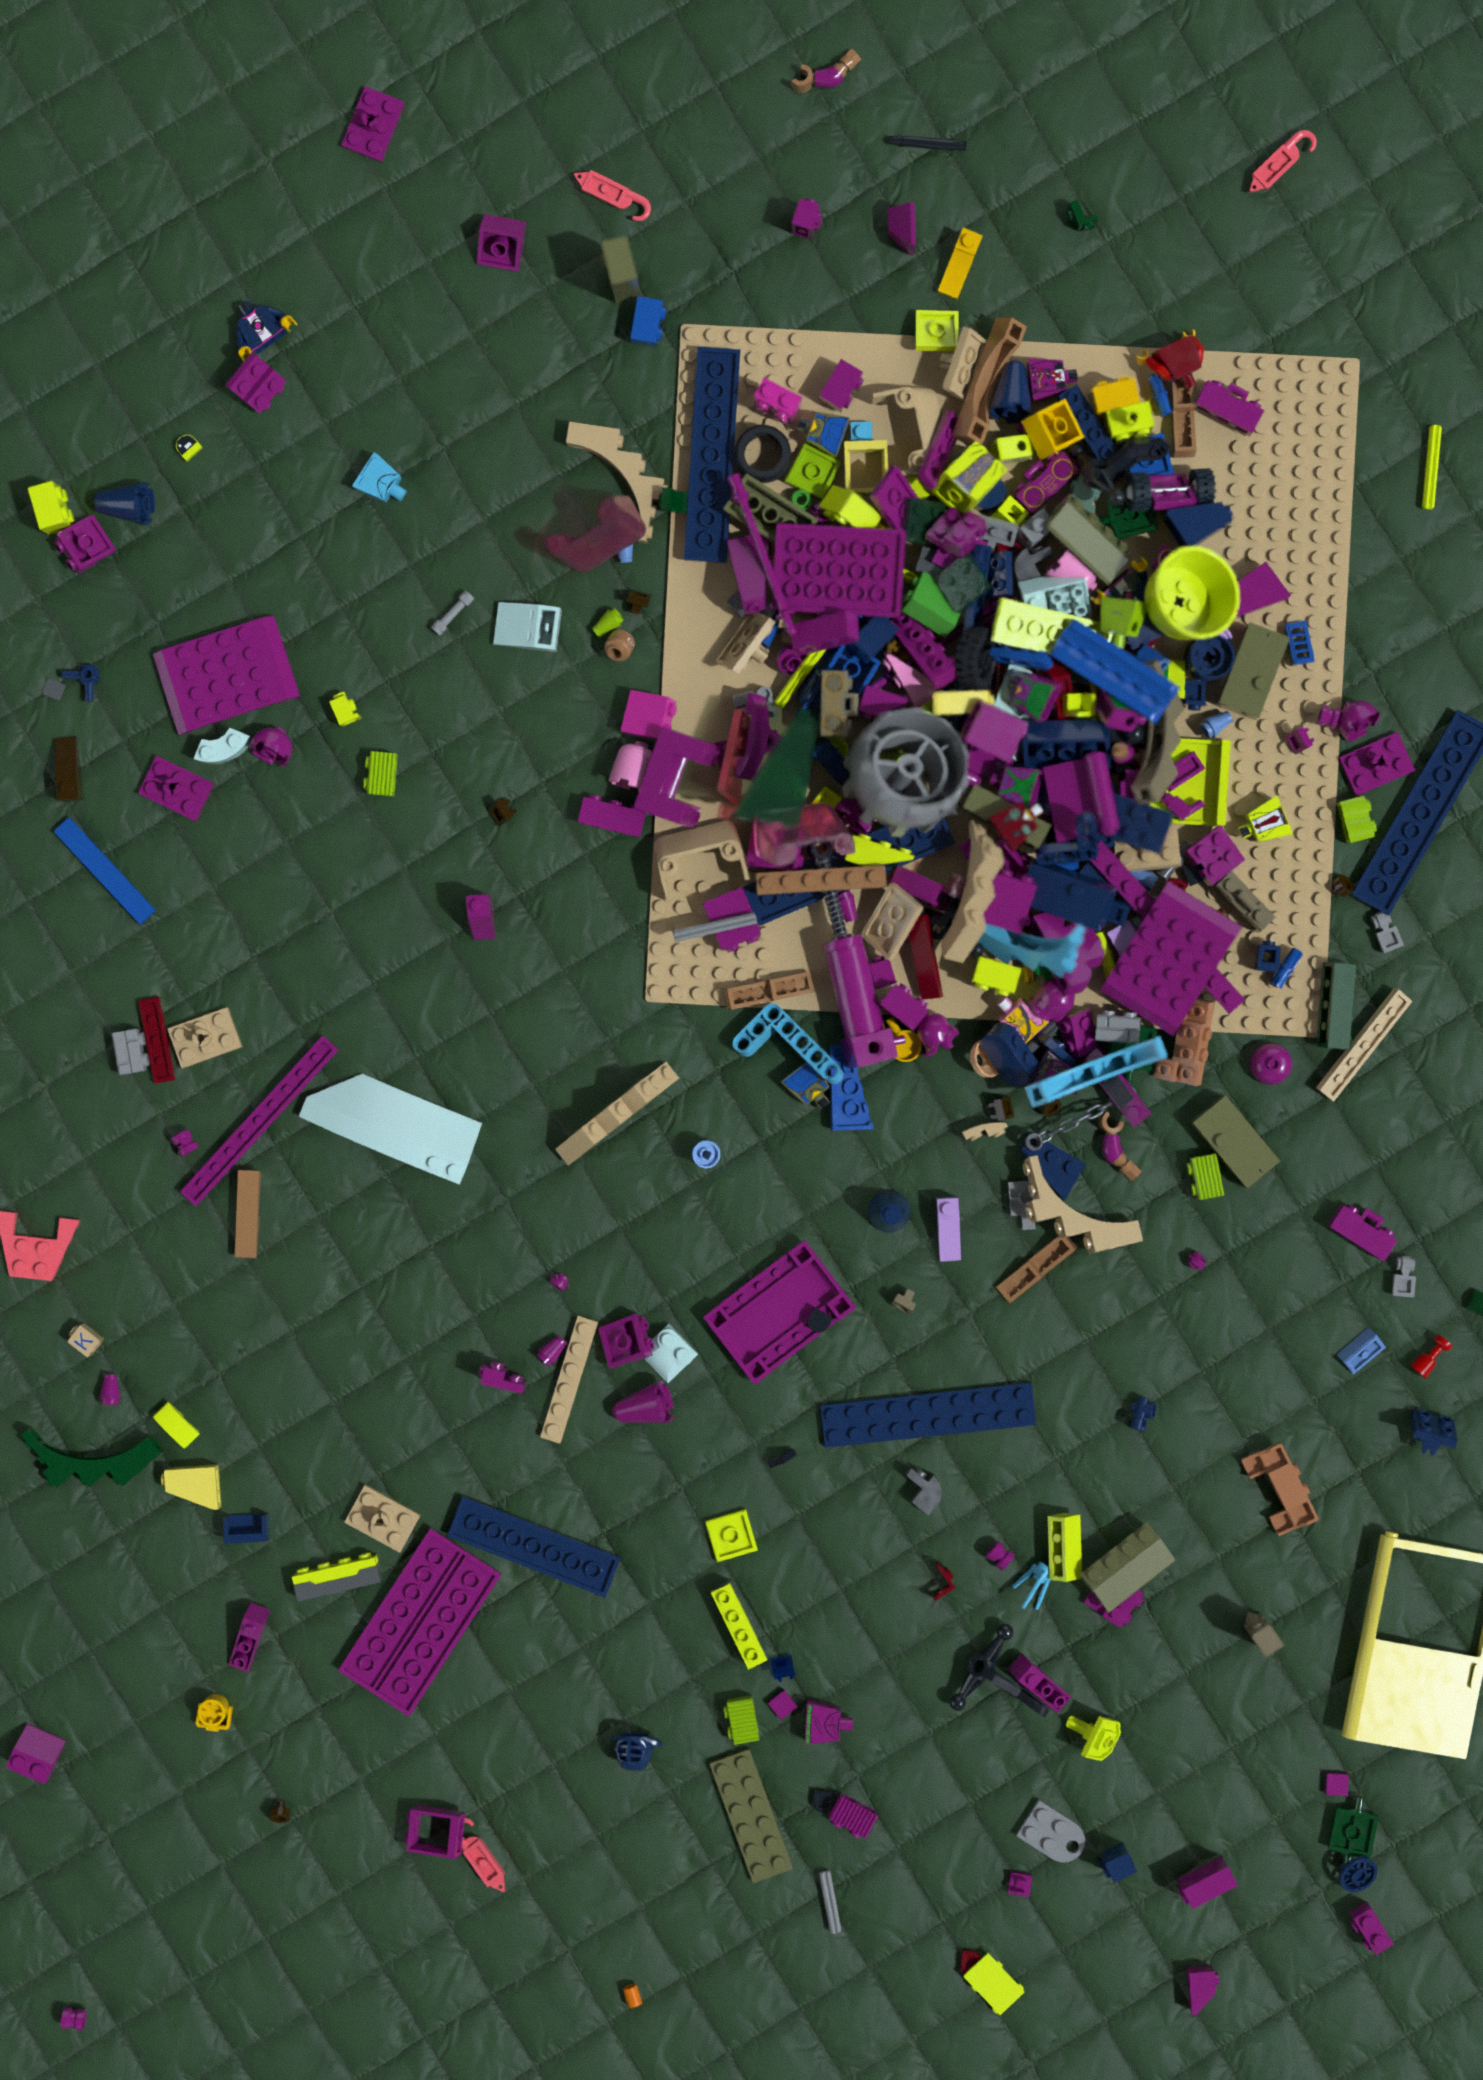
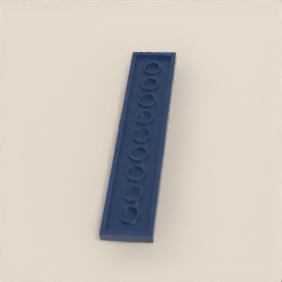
[684,347,741,564]
[1351,710,1483,915]
[743,817,955,926]
[821,1382,1036,1448]

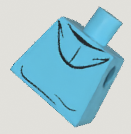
[352,452,407,503]

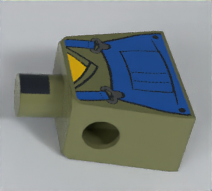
[797,412,850,459]
[781,1058,830,1110]

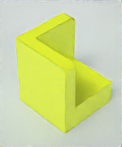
[1063,693,1096,717]

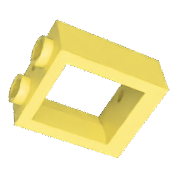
[844,440,888,499]

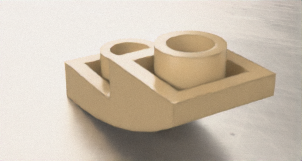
[962,1122,1008,1141]

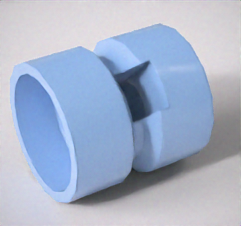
[692,1140,721,1168]

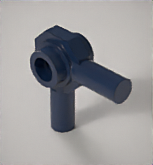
[62,665,100,702]

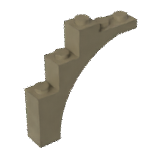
[1131,659,1184,804]

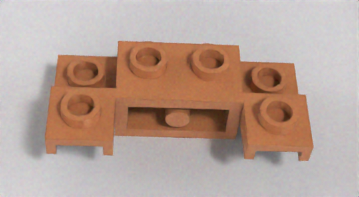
[1154,999,1215,1086]
[1240,1442,1319,1536]

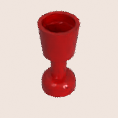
[1410,1334,1453,1379]

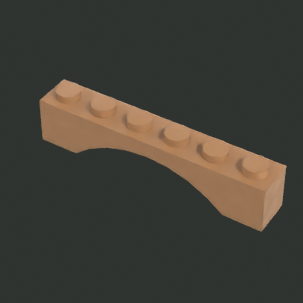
[951,317,1027,445]
[756,865,887,895]

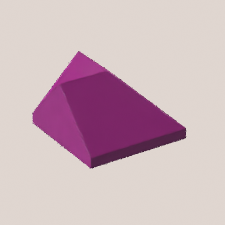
[888,202,916,255]

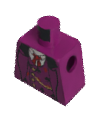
[1027,359,1078,403]

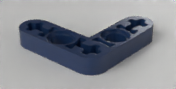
[1035,812,1098,865]

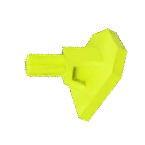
[1066,1715,1121,1761]

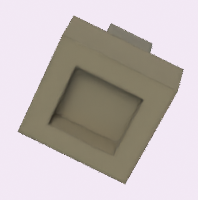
[890,1289,916,1315]

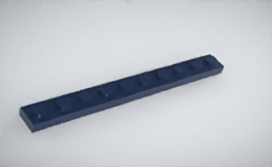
[949,544,992,745]

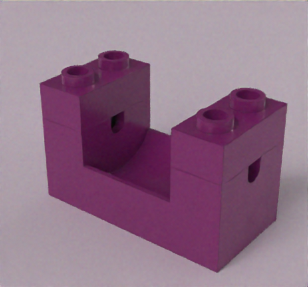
[634,727,722,828]

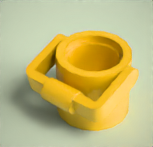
[196,1694,233,1732]

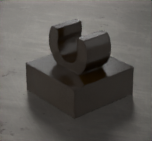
[627,589,652,615]
[488,799,517,827]
[988,1096,1015,1121]

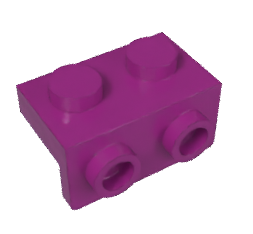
[1059,1008,1098,1058]

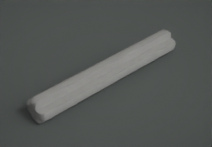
[673,913,757,942]

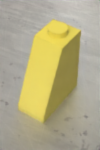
[933,691,994,715]
[161,1464,221,1510]

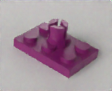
[342,86,405,163]
[869,466,928,543]
[1339,732,1415,797]
[138,755,215,822]

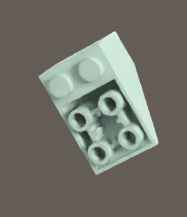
[1018,577,1092,618]
[493,602,562,653]

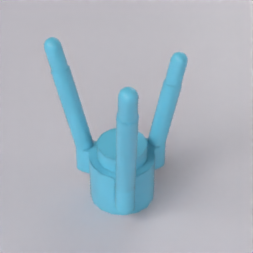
[1012,1561,1051,1610]

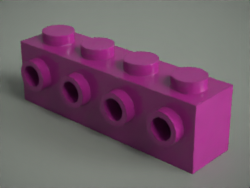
[891,612,958,691]

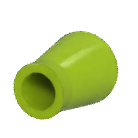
[592,607,624,637]

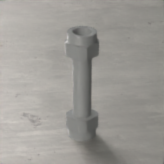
[431,590,475,636]

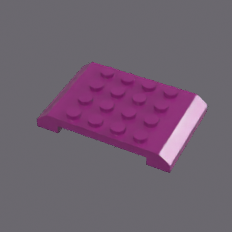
[153,615,301,736]
[1100,881,1242,1036]
[703,1240,856,1385]

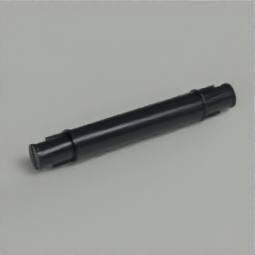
[890,135,967,151]

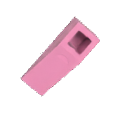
[882,650,937,708]

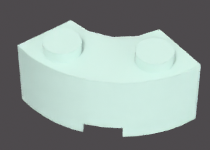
[194,728,253,764]

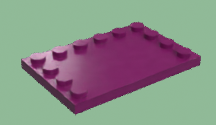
[771,523,906,618]

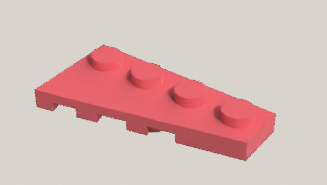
[717,709,750,805]

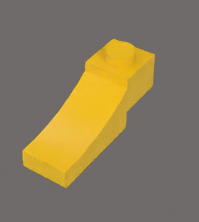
[937,228,983,300]

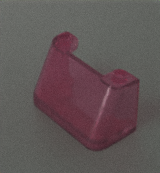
[543,496,646,573]
[754,803,855,866]

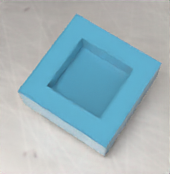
[850,421,872,441]

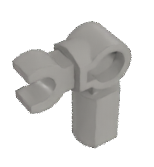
[732,687,778,718]

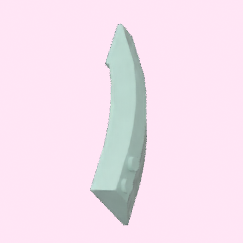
[299,1074,482,1184]

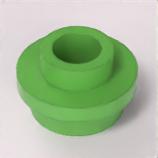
[790,490,811,510]

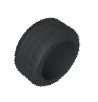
[735,425,791,483]

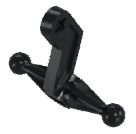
[1068,437,1169,506]
[920,879,984,958]
[949,1624,1050,1717]

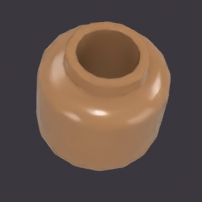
[604,630,635,661]

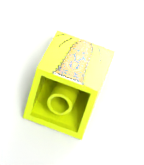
[931,441,1007,514]

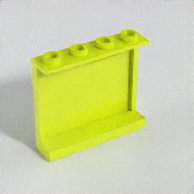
[1148,738,1231,827]

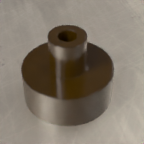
[1331,875,1354,897]
[1039,1098,1062,1117]
[269,1801,291,1823]

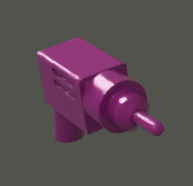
[1160,792,1206,821]

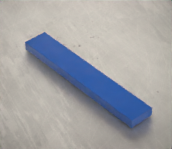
[53,817,157,925]

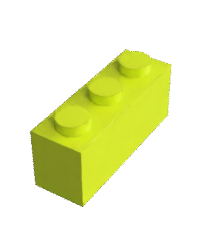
[1048,1513,1082,1582]

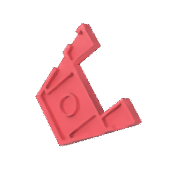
[0,1211,80,1281]

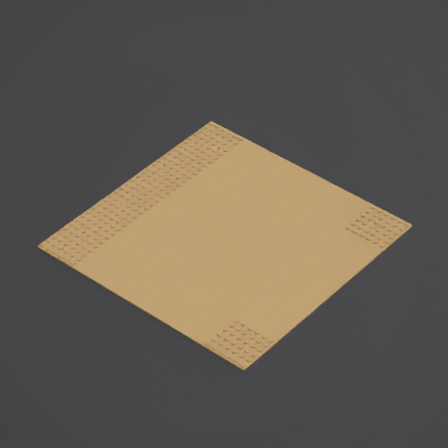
[645,324,1360,1037]

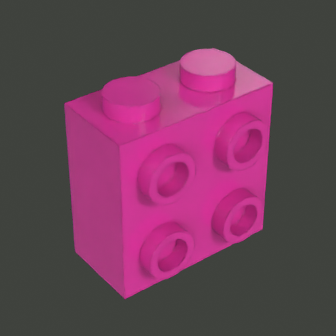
[754,378,802,424]
[621,690,677,741]

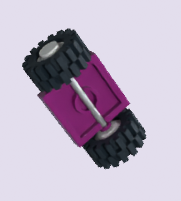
[1124,468,1216,512]

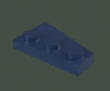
[1020,1132,1086,1201]

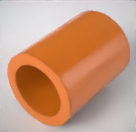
[623,1984,642,2008]

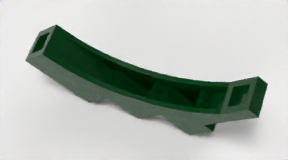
[21,1427,165,1488]

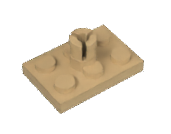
[939,327,987,402]
[715,612,776,674]
[1114,824,1181,872]
[861,883,924,960]
[168,1007,243,1069]
[344,1484,421,1553]

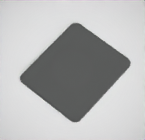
[42,678,66,700]

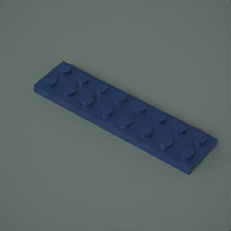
[1002,761,1174,855]
[447,1496,621,1598]

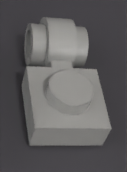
[1371,911,1404,953]
[1392,1255,1416,1298]

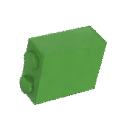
[902,571,966,638]

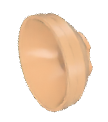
[970,1040,999,1078]

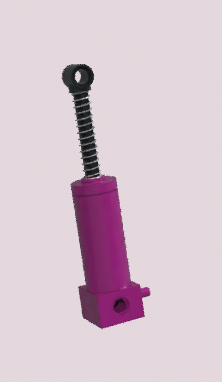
[807,837,906,1068]

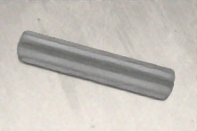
[819,1870,841,1934]

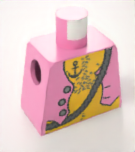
[997,996,1049,1043]

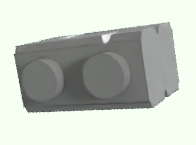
[1095,1010,1141,1044]
[111,1029,149,1075]

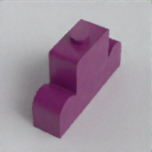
[1029,912,1105,997]

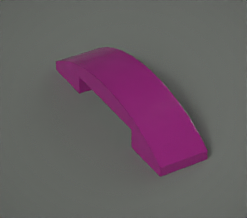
[735,693,769,781]

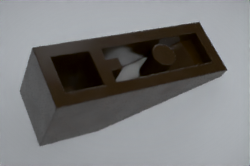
[55,736,84,802]

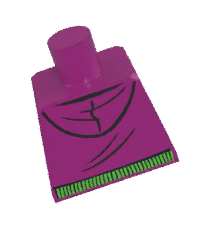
[805,1699,853,1744]

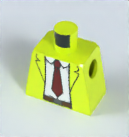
[987,435,1037,466]
[1238,796,1293,843]

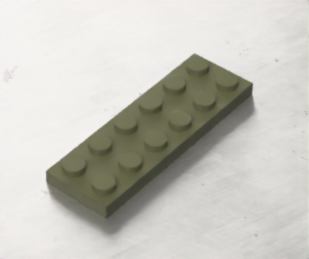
[710,1748,793,1883]

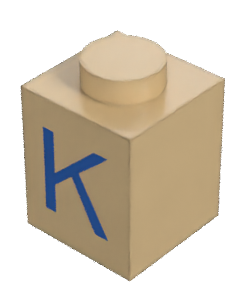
[67,1323,104,1357]

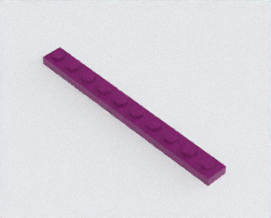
[1089,841,1245,1014]
[180,1035,339,1206]

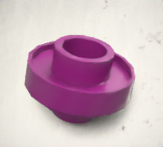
[776,644,807,675]

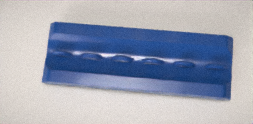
[1048,618,1180,724]

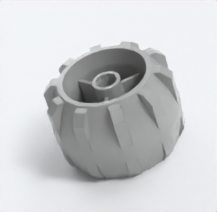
[842,707,969,837]

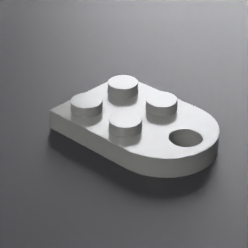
[1016,1799,1085,1862]

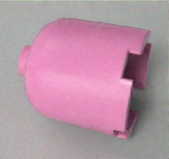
[1044,546,1098,594]
[608,741,653,793]

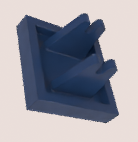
[985,551,1015,599]
[1410,1409,1458,1456]

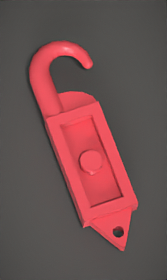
[1249,130,1317,193]
[574,170,651,221]
[462,1817,506,1892]

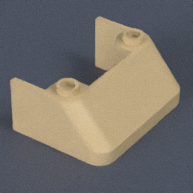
[872,387,949,479]
[654,821,750,901]

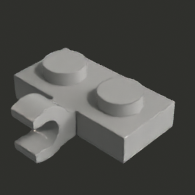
[978,514,1019,554]

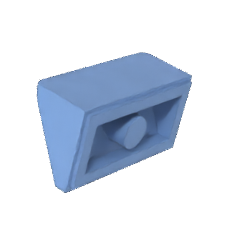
[1337,1328,1386,1375]

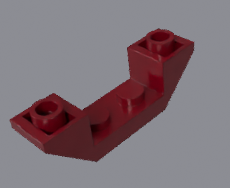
[1036,655,1075,721]

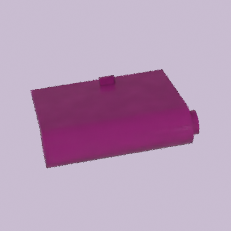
[1043,752,1119,843]

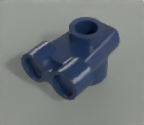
[1131,1397,1156,1432]

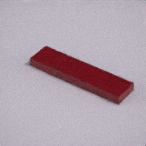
[909,914,943,1000]
[138,997,176,1084]

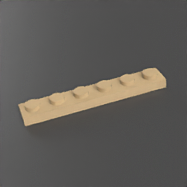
[1316,987,1412,1102]
[540,1315,598,1443]

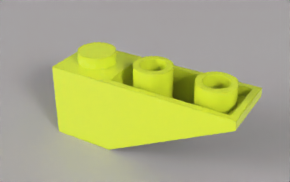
[845,833,914,867]

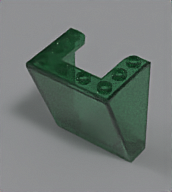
[735,708,821,828]

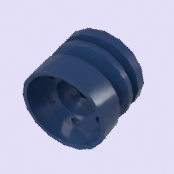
[1183,635,1235,681]

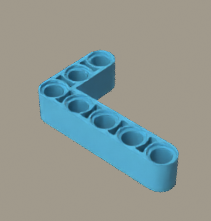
[733,1003,843,1084]

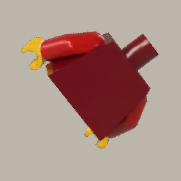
[1136,329,1204,390]

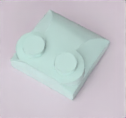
[645,1323,698,1383]

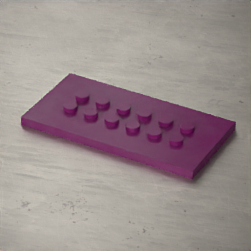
[338,1527,502,1717]

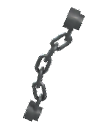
[1025,1087,1137,1151]

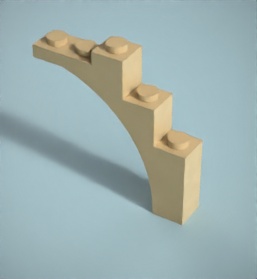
[566,422,668,544]
[941,819,1004,963]
[555,1062,679,1166]
[1023,1155,1143,1254]

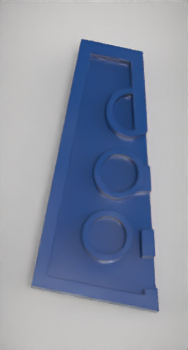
[828,1045,874,1131]

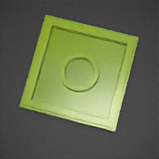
[785,443,842,501]

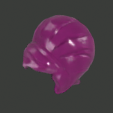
[1028,978,1075,1023]
[917,1013,959,1058]

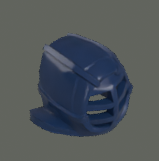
[610,1732,663,1771]

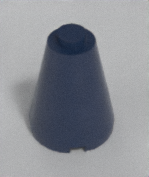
[989,360,1032,424]
[93,482,155,525]
[868,1191,911,1233]

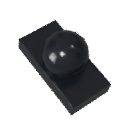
[1110,721,1148,746]

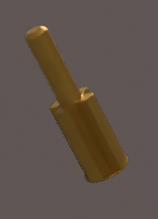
[886,640,900,653]

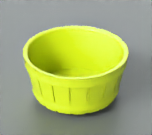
[1145,546,1240,640]

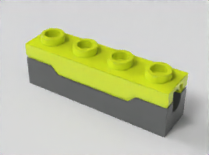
[292,1552,383,1602]
[711,1580,768,1670]

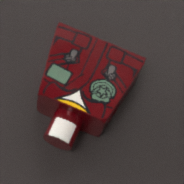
[988,802,1043,852]

